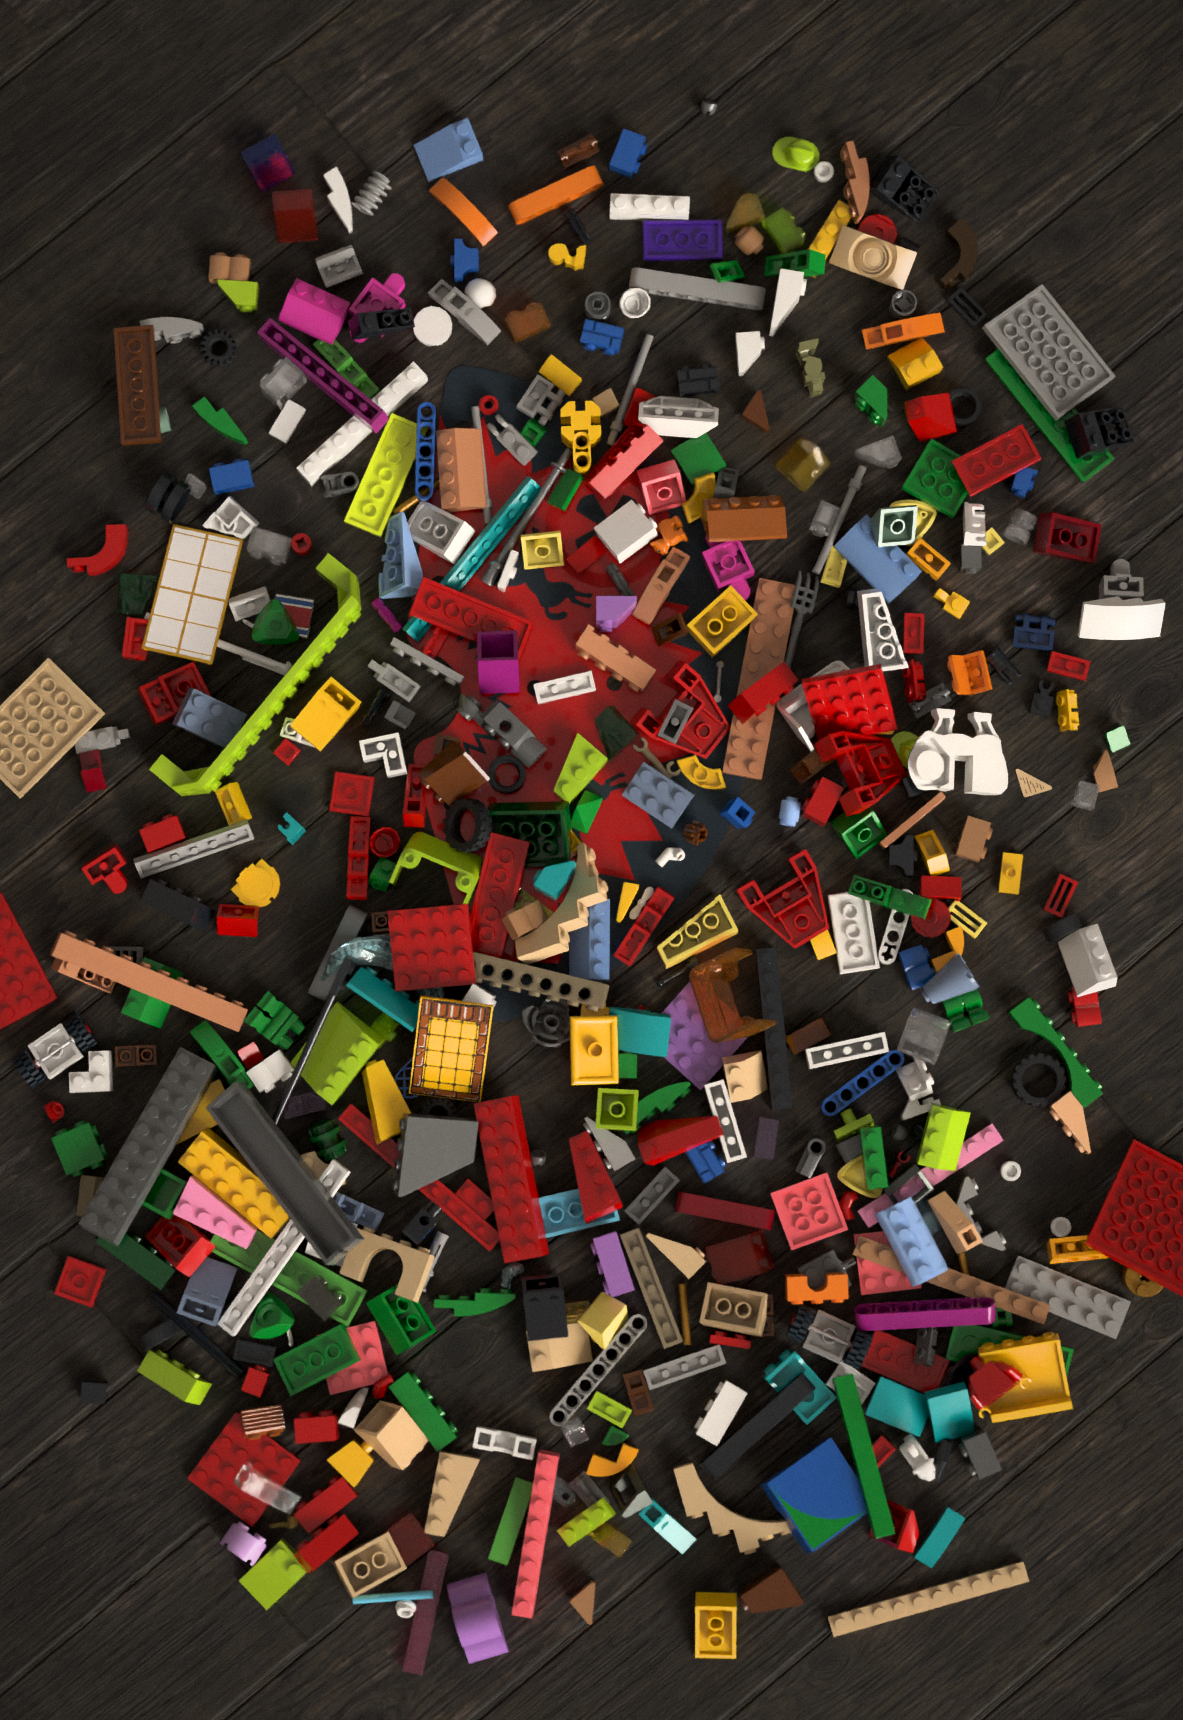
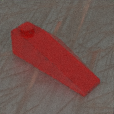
[638,1116,724,1166]

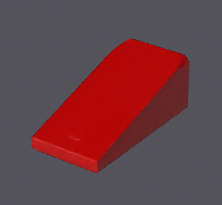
[566,535,608,576]

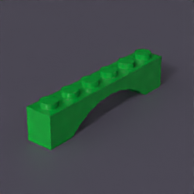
[1008,997,1103,1108]

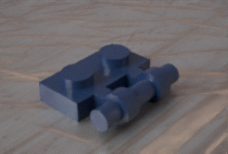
[1012,612,1056,651]

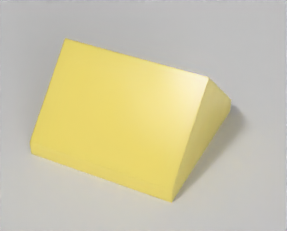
[521,531,564,570]
[578,1292,629,1350]

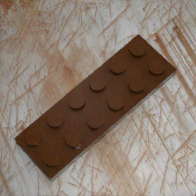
[114,325,162,446]

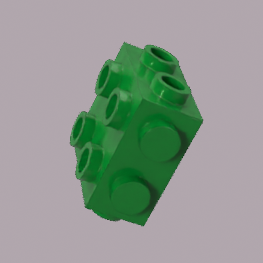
[51,1120,108,1178]

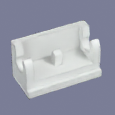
[963,502,986,546]

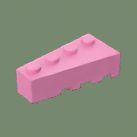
[173,1175,258,1249]

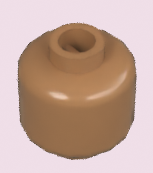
[734,225,764,255]

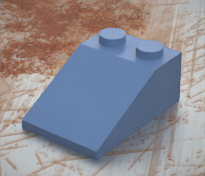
[414,118,483,182]

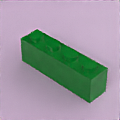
[389,1371,458,1452]

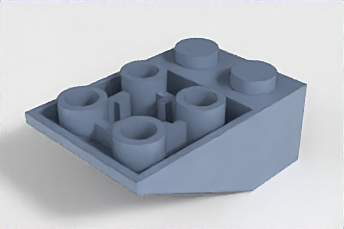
[177,1257,238,1326]

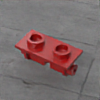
[417,625,450,659]
[902,659,926,704]

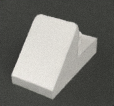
[901,1097,941,1120]

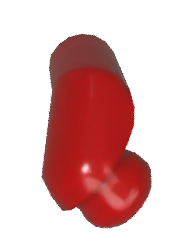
[839,1190,858,1221]

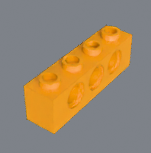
[1047,1235,1109,1264]

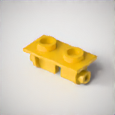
[1056,689,1079,731]

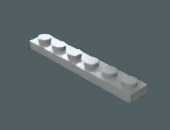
[134,820,254,878]

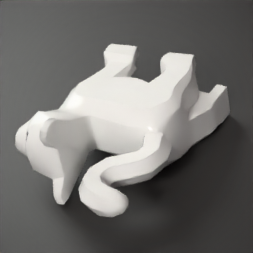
[899,1433,935,1481]

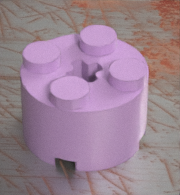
[220,1521,267,1566]

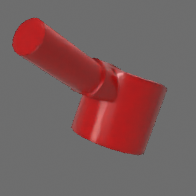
[888,1151,910,1178]

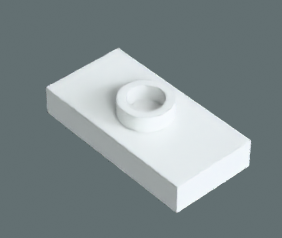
[497,550,519,592]

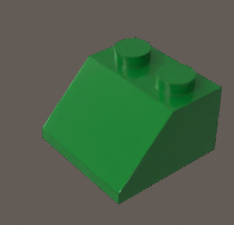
[830,807,888,859]

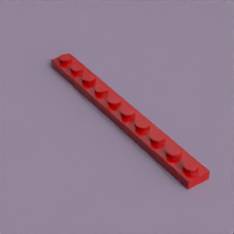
[338,1104,500,1252]

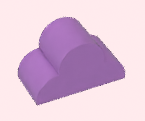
[447,1572,509,1664]

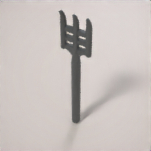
[784,570,819,669]

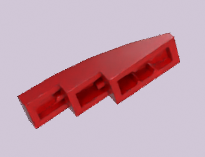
[346,816,371,900]
[613,886,675,966]

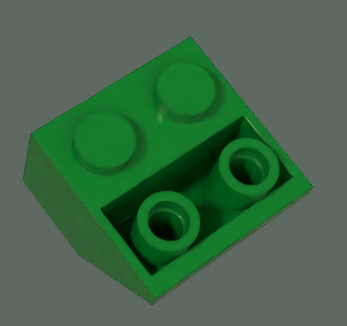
[853,375,887,427]

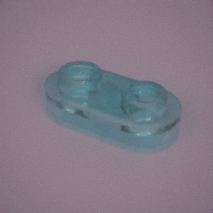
[553,1474,576,1506]

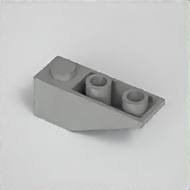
[583,1117,635,1171]

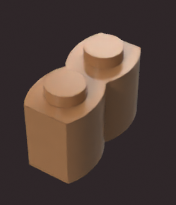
[208,253,251,284]
[501,899,549,940]

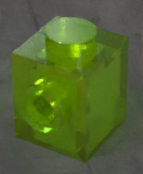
[370,1012,399,1049]

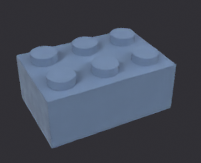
[172,688,247,749]
[622,761,695,828]

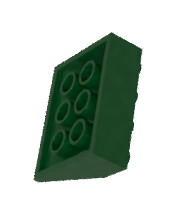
[487,801,571,867]

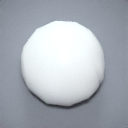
[464,278,496,309]
[619,288,650,318]

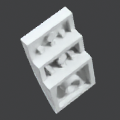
[1078,596,1165,640]

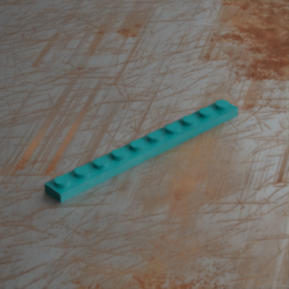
[402,476,541,642]

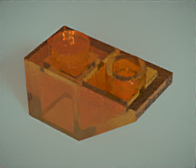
[789,749,836,785]

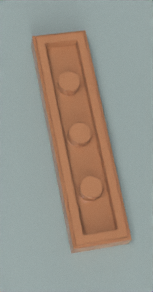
[879,792,946,849]

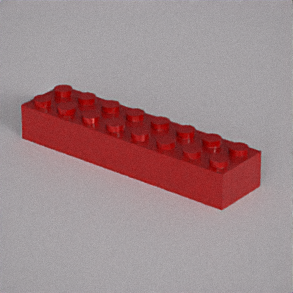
[474,1095,550,1263]

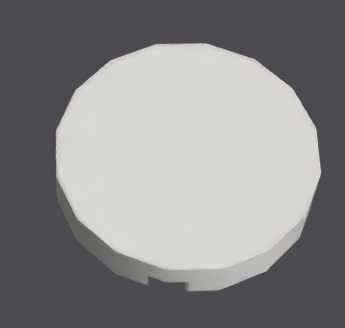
[413,306,452,346]

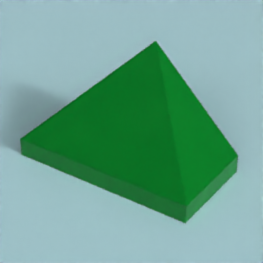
[709,260,745,283]
[571,790,603,834]

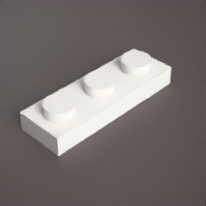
[533,671,596,704]

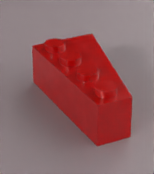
[569,1131,623,1224]

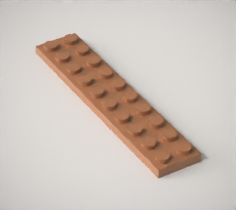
[722,578,795,780]

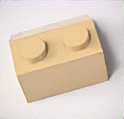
[722,1050,768,1103]

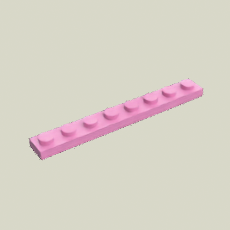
[857,1123,1003,1228]

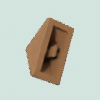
[569,1580,595,1625]

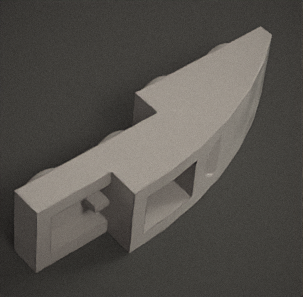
[428,279,501,345]
[140,317,205,344]

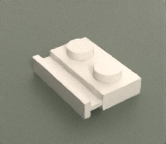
[825,1360,876,1405]

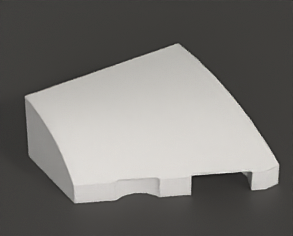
[202,496,259,539]
[338,1386,369,1428]

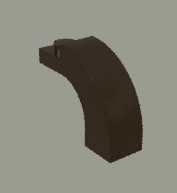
[938,218,978,290]

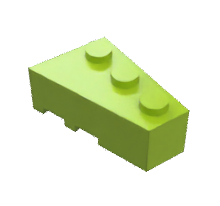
[553,733,608,805]
[137,1349,212,1405]

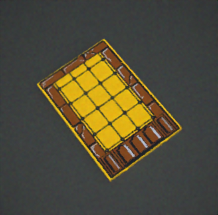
[409,996,493,1102]

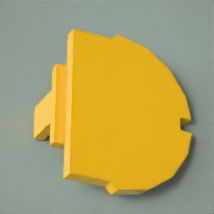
[231,859,280,907]

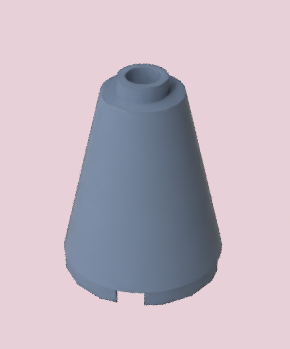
[922,953,980,1004]

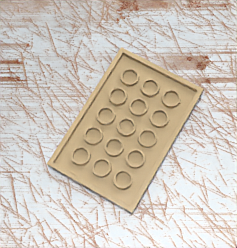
[0,658,105,799]

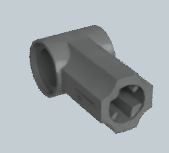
[795,1137,825,1178]

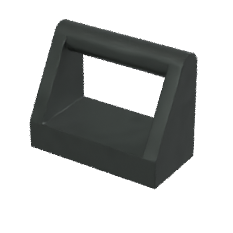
[883,1164,934,1204]
[610,1465,653,1518]

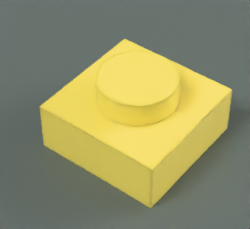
[981,528,1005,556]

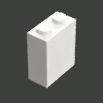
[594,500,658,563]

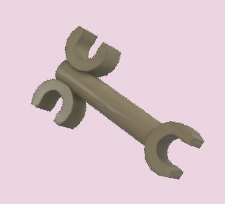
[633,737,681,778]

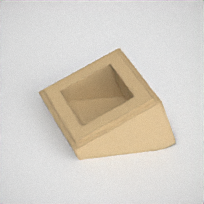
[593,388,619,416]

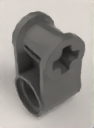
[320,472,360,498]
[835,1134,862,1163]

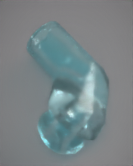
[500,1262,524,1288]

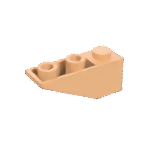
[1049,1091,1091,1154]
[928,1191,983,1254]

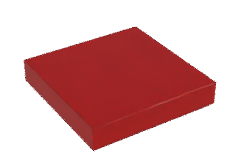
[329,771,375,817]
[54,1255,107,1308]

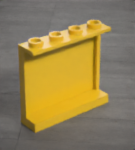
[978,1332,1073,1423]

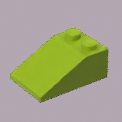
[239,1538,306,1610]

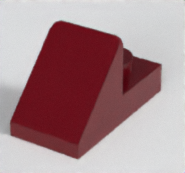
[79,749,107,793]

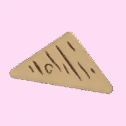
[1016,769,1052,797]

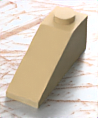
[645,1233,706,1279]

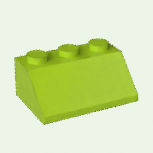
[916,1102,971,1171]

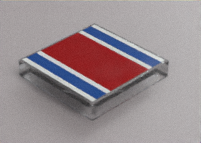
[274,593,315,639]

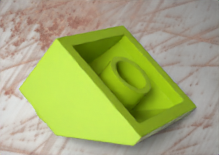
[596,1088,639,1131]

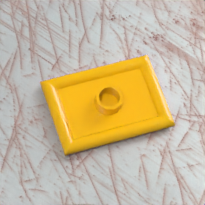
[570,1015,619,1085]

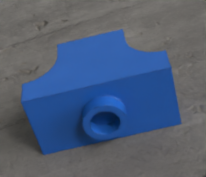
[451,239,479,283]

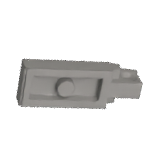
[368,660,421,703]
[75,726,130,755]

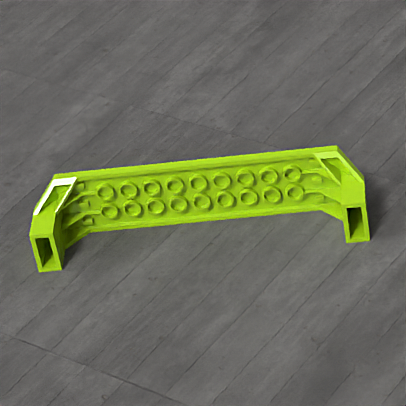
[149,553,361,796]

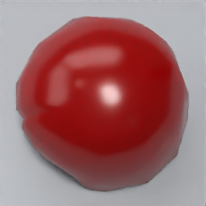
[369,827,401,858]

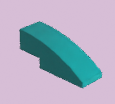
[914,1506,965,1568]

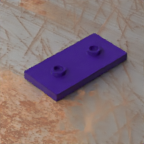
[643,220,722,261]

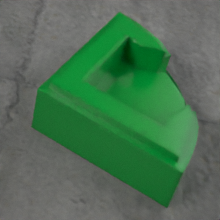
[602,1425,629,1446]

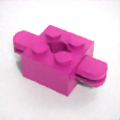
[349,273,406,343]
[701,535,755,600]

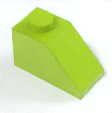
[217,279,259,312]

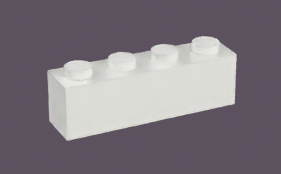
[610,193,690,220]
[804,1032,889,1069]
[704,1079,747,1163]

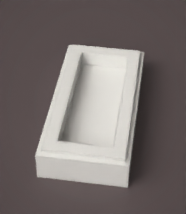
[269,399,306,444]

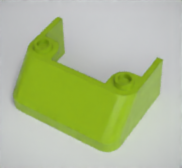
[389,832,484,907]

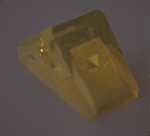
[588,1522,632,1558]

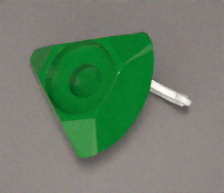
[243,599,299,645]
[249,1292,294,1347]

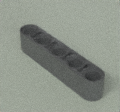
[308,905,368,1001]

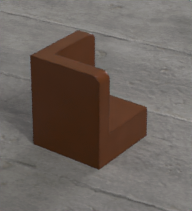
[433,734,461,756]

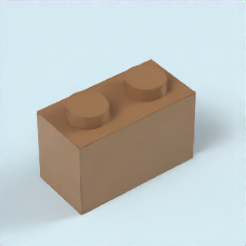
[955,816,993,862]

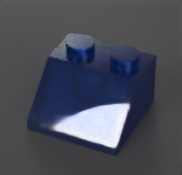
[240,134,296,192]

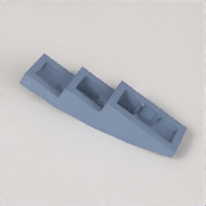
[333,1191,385,1231]

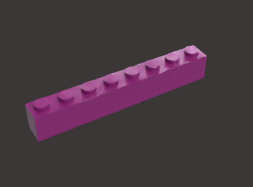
[257,318,389,434]

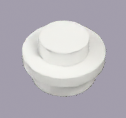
[396,1600,416,1618]

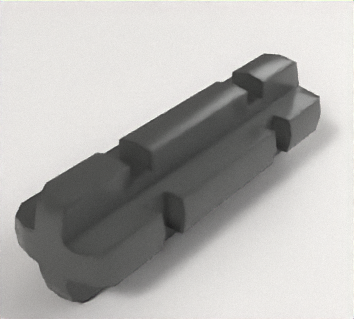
[606,563,633,596]

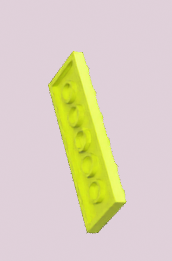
[344,413,428,537]

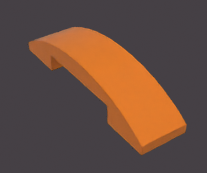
[429,177,498,247]

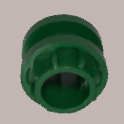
[307,1118,348,1162]

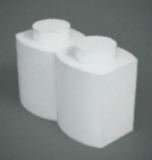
[246,1050,294,1093]

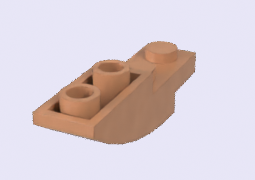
[840,141,870,224]
[632,547,690,625]

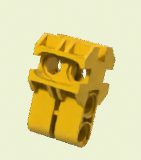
[560,401,601,476]

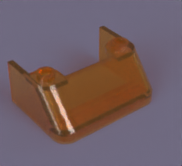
[689,948,776,1043]

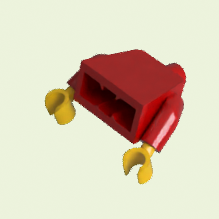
[968,1356,1032,1418]

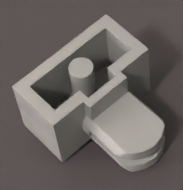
[1099,559,1144,600]

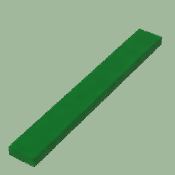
[832,1373,895,1539]

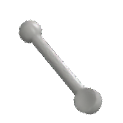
[714,661,724,702]

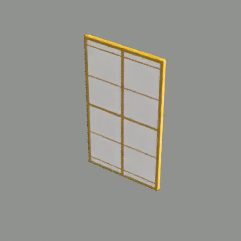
[142,524,243,665]

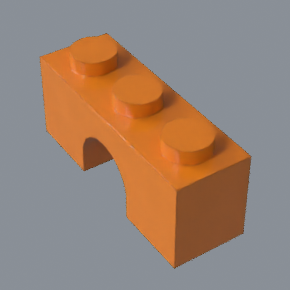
[785,1272,849,1305]

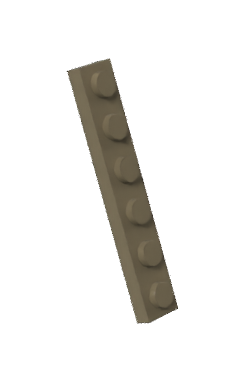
[620,1228,683,1349]

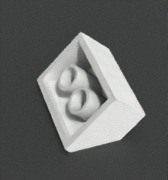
[1058,924,1117,997]

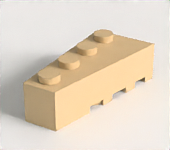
[424,1450,481,1537]

